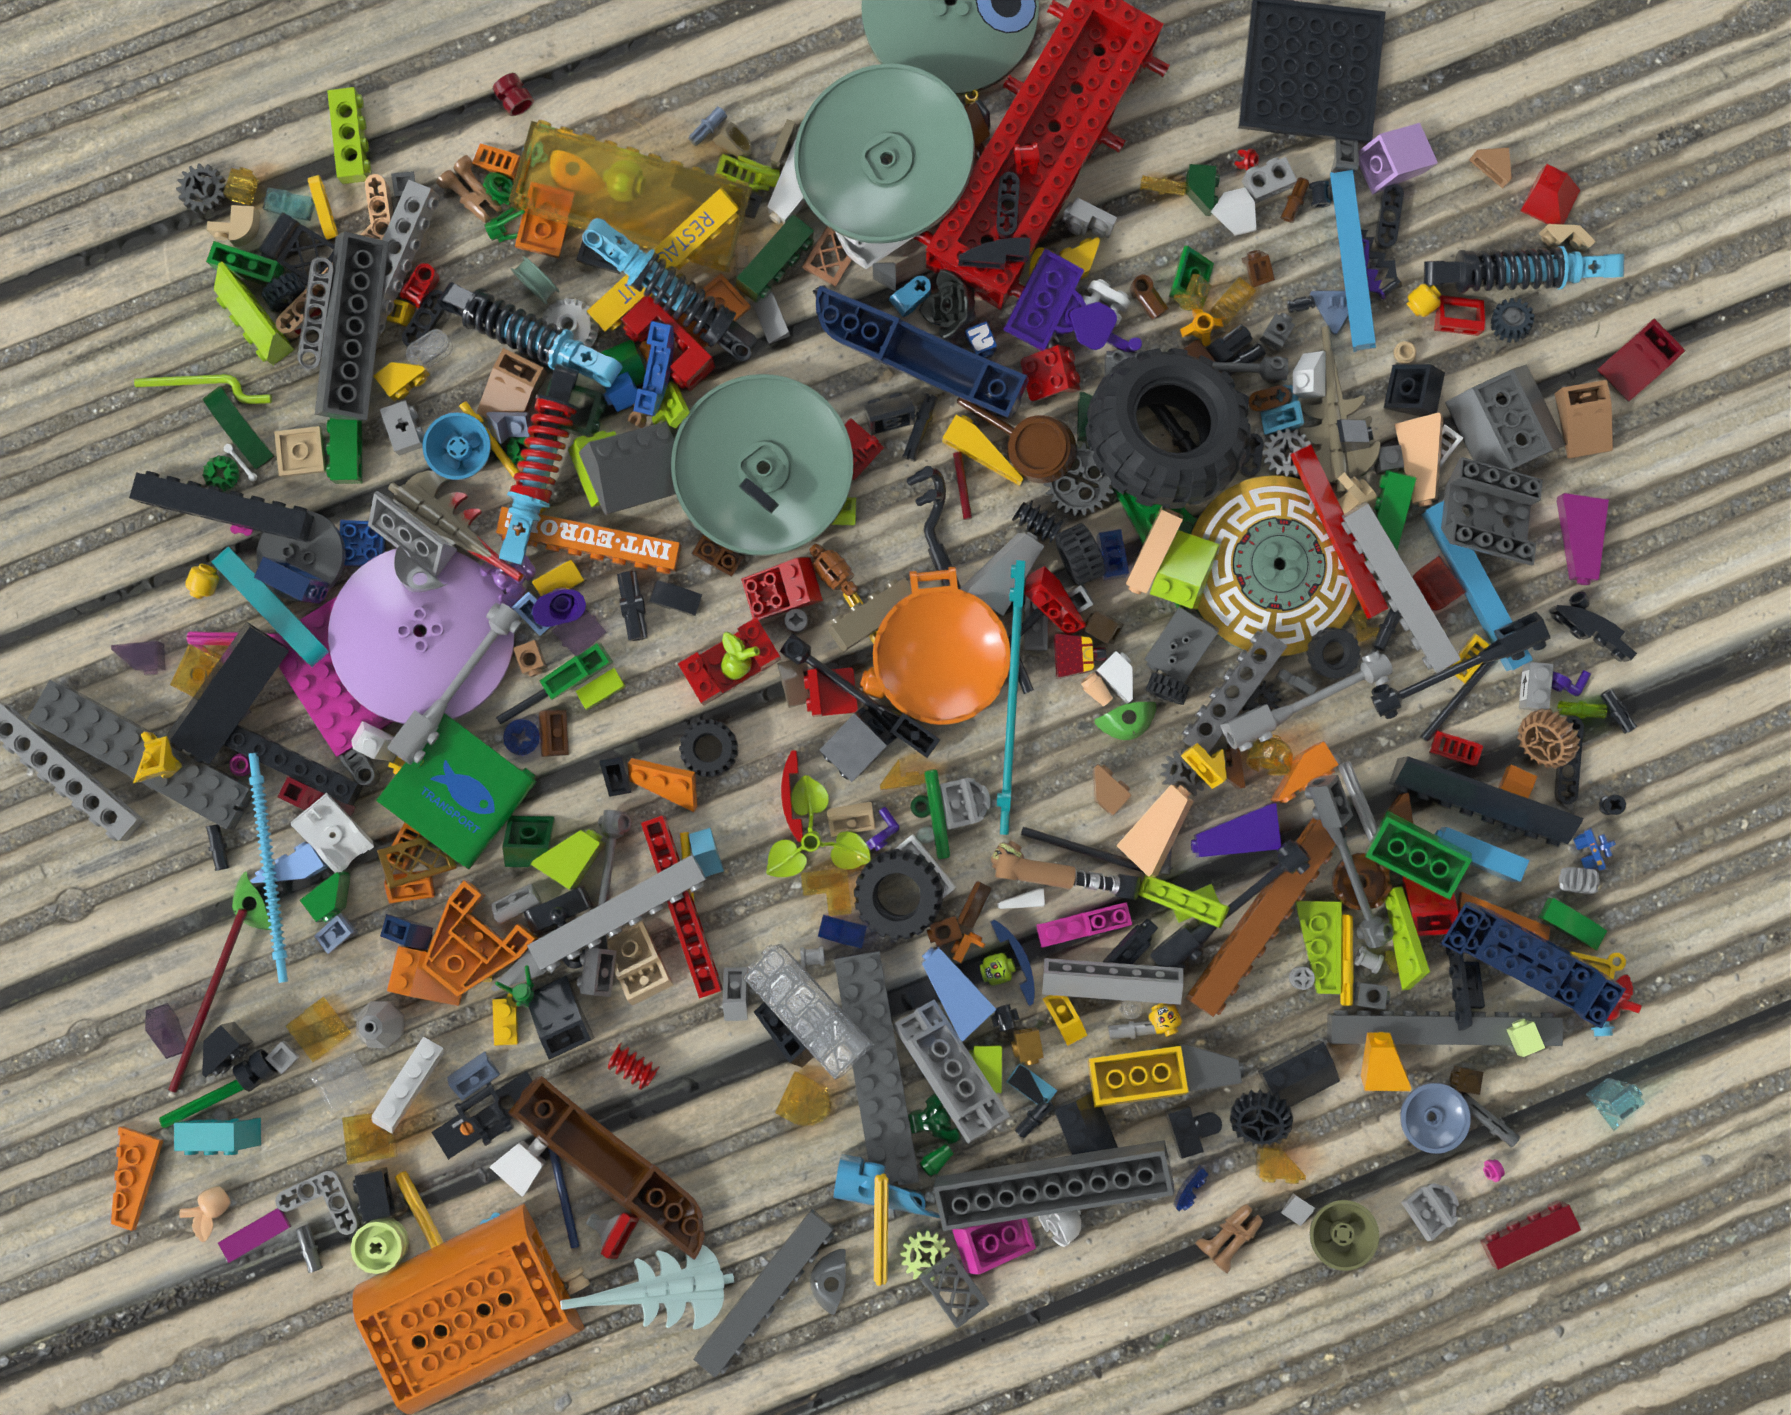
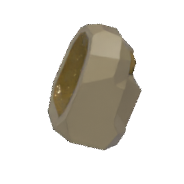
[712,122,752,158]

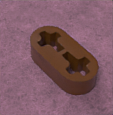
[1248,385,1292,412]

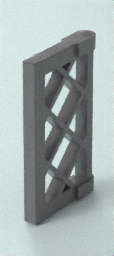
[919,1252,989,1328]

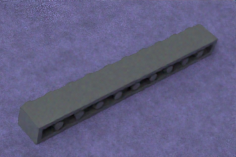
[1327,1010,1563,1046]

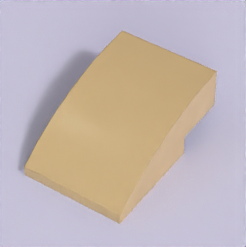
[607,920,673,1006]

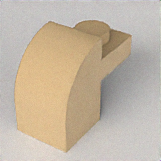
[207,205,260,247]
[1338,472,1377,514]

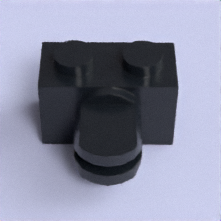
[1165,1104,1222,1159]

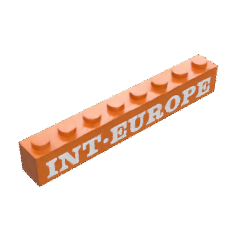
[496,507,682,574]

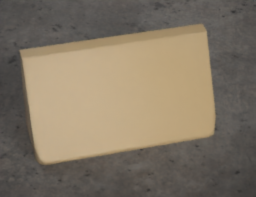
[827,802,876,837]

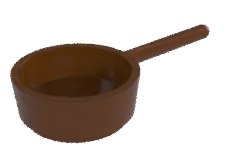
[957,398,1077,484]

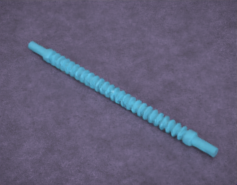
[249,753,288,983]

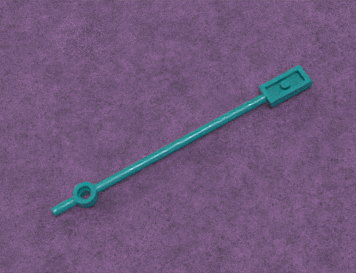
[997,560,1026,835]

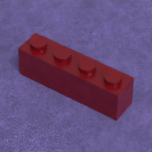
[1480,1200,1581,1270]

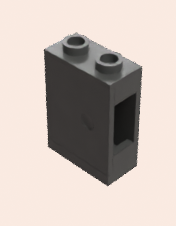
[1144,605,1219,683]

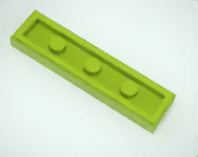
[1138,874,1230,929]

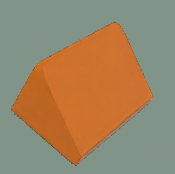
[384,870,435,903]

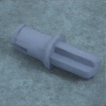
[688,106,727,146]

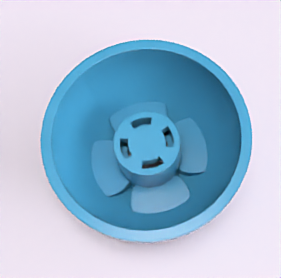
[423,413,491,480]

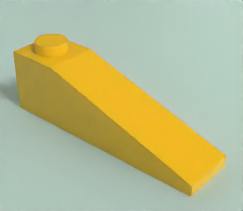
[942,415,1024,486]

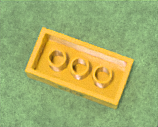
[1087,1046,1188,1108]

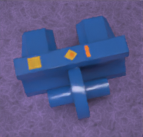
[1573,828,1616,871]

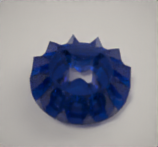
[503,719,540,755]

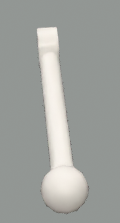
[224,444,257,482]

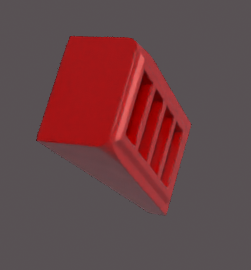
[1429,731,1483,767]

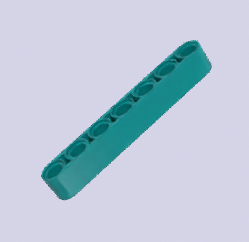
[211,546,329,668]

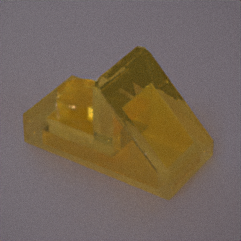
[880,759,926,790]

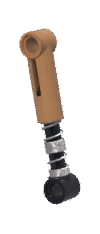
[995,854,1141,900]

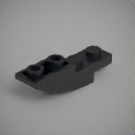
[1549,605,1637,662]

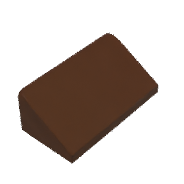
[539,710,569,757]
[957,881,991,928]

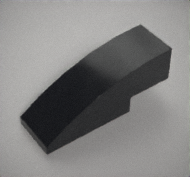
[958,238,1030,270]

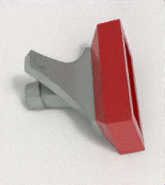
[586,1213,639,1259]

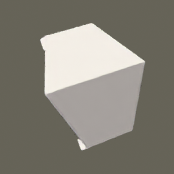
[1211,187,1256,236]

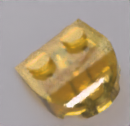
[775,1071,832,1127]

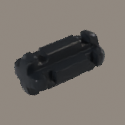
[1287,295,1315,313]

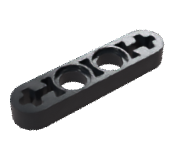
[1554,716,1584,804]

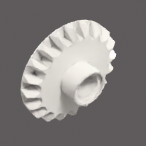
[542,298,599,348]

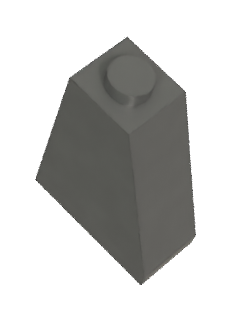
[1177,1043,1244,1091]

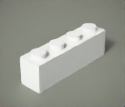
[372,1037,443,1134]

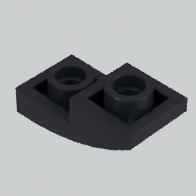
[649,580,702,616]

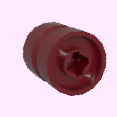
[492,73,534,116]

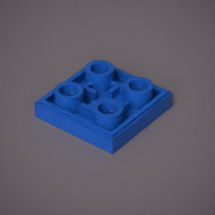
[339,520,386,567]

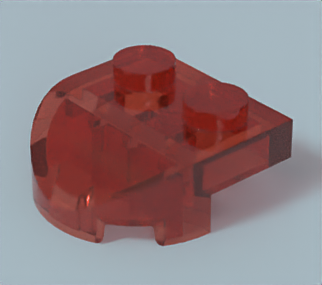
[1412,555,1466,611]

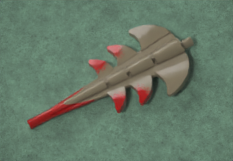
[388,471,524,582]

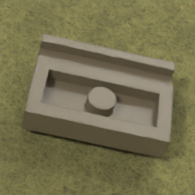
[770,119,797,173]

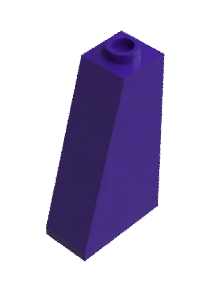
[1191,803,1281,857]

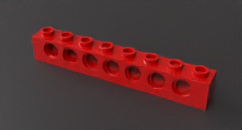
[641,815,723,999]

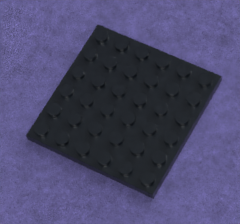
[1238,0,1386,144]

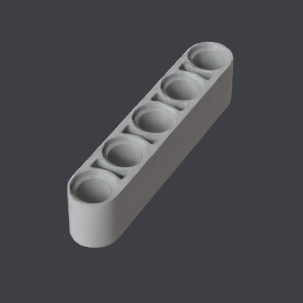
[297,257,333,369]

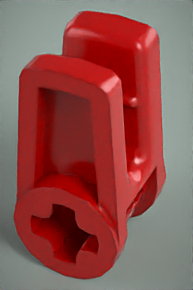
[1014,142,1039,176]

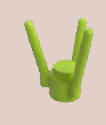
[729,156,780,191]

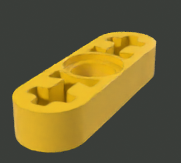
[308,175,338,240]

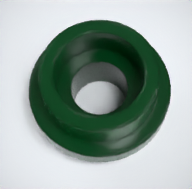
[910,795,930,818]

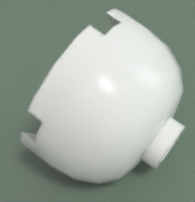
[1038,1210,1081,1247]

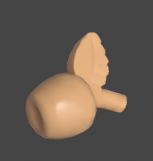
[180,1186,231,1242]

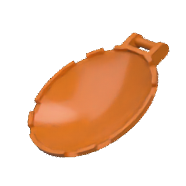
[873,567,1010,725]

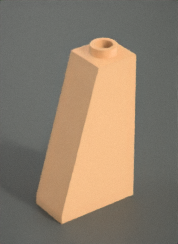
[1395,412,1443,507]
[1126,507,1183,595]
[1117,784,1194,878]

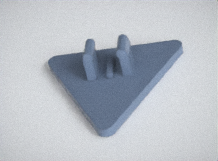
[1310,291,1348,334]

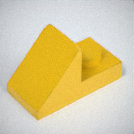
[1181,743,1227,789]

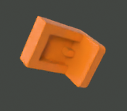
[950,932,985,963]

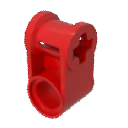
[400,263,439,309]

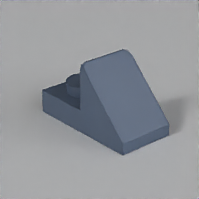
[486,412,532,443]
[315,913,358,954]

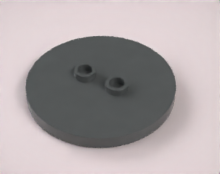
[257,511,346,601]

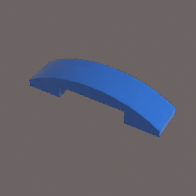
[633,321,674,416]

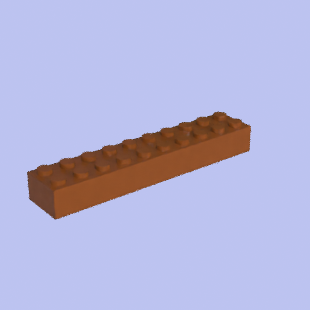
[1185,817,1347,1017]

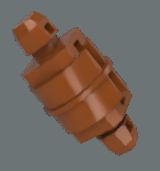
[809,543,858,597]

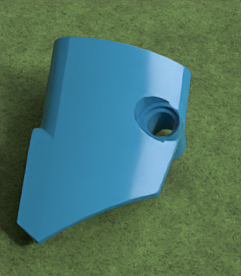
[833,1154,940,1218]

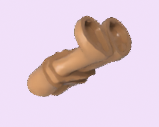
[436,155,502,223]
[1195,1204,1263,1274]

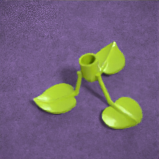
[766,775,871,877]

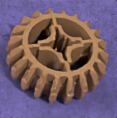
[1517,708,1580,769]

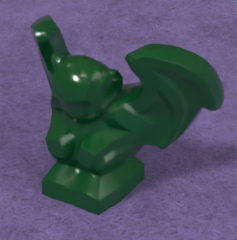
[908,1093,962,1144]

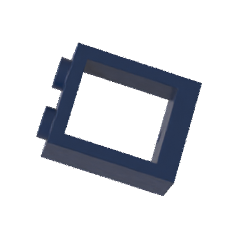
[254,557,329,604]

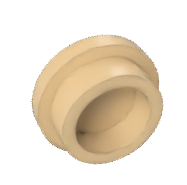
[1393,341,1416,364]

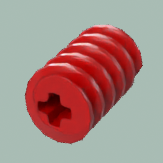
[608,1042,660,1090]

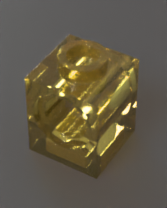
[224,167,259,206]

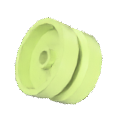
[350,1217,409,1274]

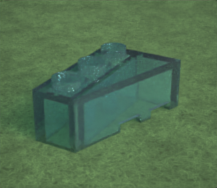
[1586,1078,1645,1131]

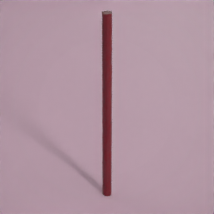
[168,908,248,1093]

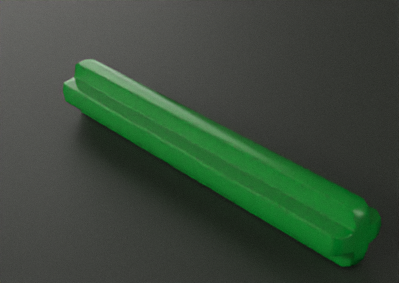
[924,769,950,859]
[159,1080,244,1128]

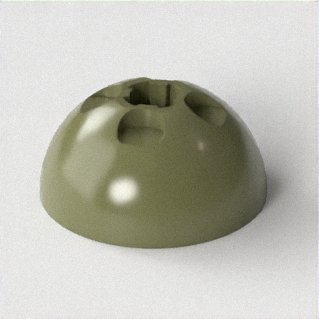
[1309,1200,1379,1271]

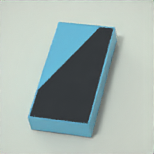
[1006,1063,1057,1105]

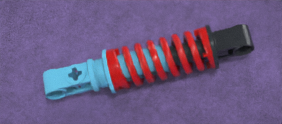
[499,363,579,565]

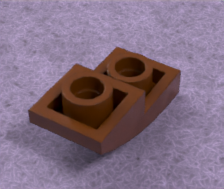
[691,534,743,577]

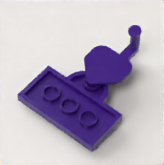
[1003,248,1142,352]

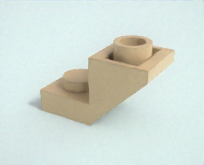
[1539,224,1596,254]

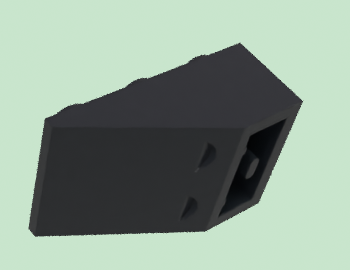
[528,975,595,1060]

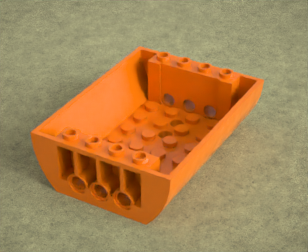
[353,1203,585,1415]

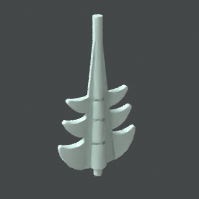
[560,1245,734,1330]

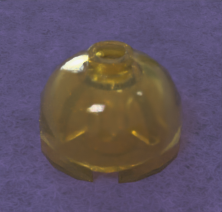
[1246,734,1293,776]

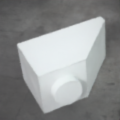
[1293,351,1326,399]
[1095,651,1133,704]
[351,721,396,761]

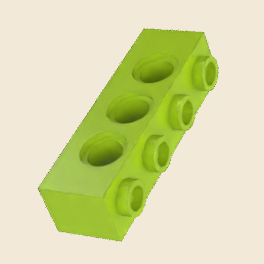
[327,87,371,184]

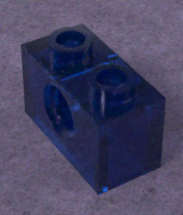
[1096,529,1129,581]

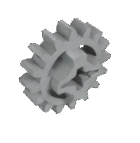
[1263,428,1311,477]

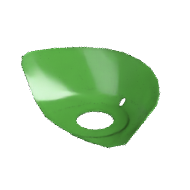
[1094,702,1156,740]
[232,871,272,930]

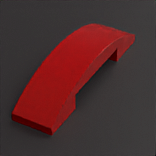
[781,750,803,842]

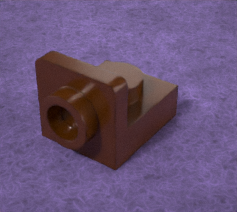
[1241,250,1275,287]

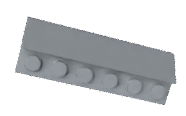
[893,1000,1010,1144]

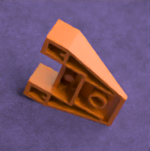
[422,880,539,997]

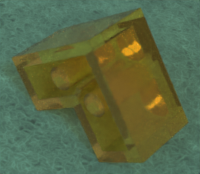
[801,868,852,916]

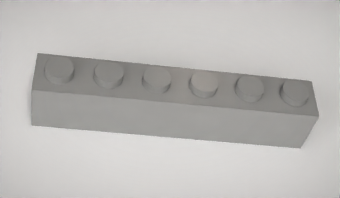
[1042,958,1183,1004]

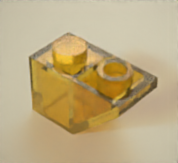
[1255,1147,1306,1184]

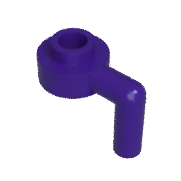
[1551,670,1591,697]
[865,806,899,851]

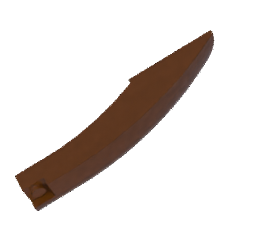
[508,1076,705,1260]

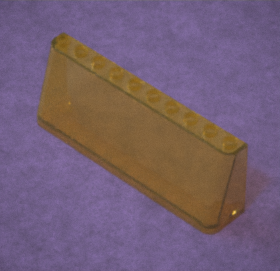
[509,120,752,273]

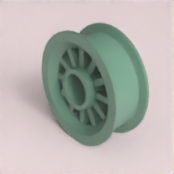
[511,256,560,305]

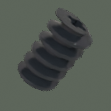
[1012,499,1063,545]

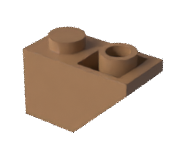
[1093,764,1132,816]

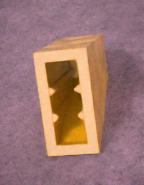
[1361,1032,1411,1091]

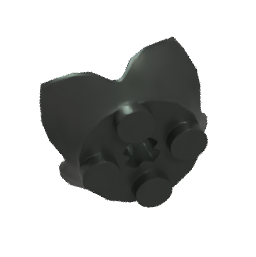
[919,269,976,338]

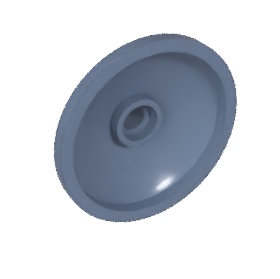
[1400,1083,1471,1154]

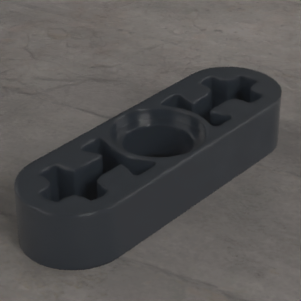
[996,172,1020,239]
[1375,183,1404,250]
[402,290,445,350]

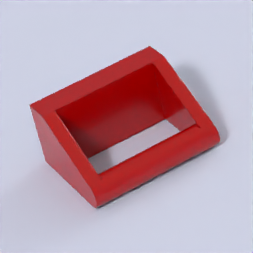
[1434,295,1485,336]

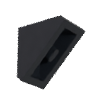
[600,757,632,797]

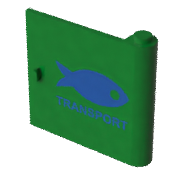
[376,713,537,869]

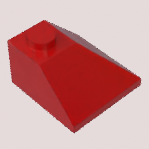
[1520,164,1580,225]

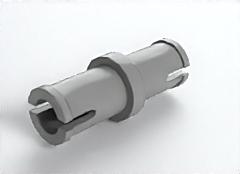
[1108,1021,1156,1040]

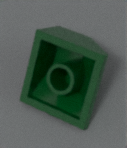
[502,815,555,867]

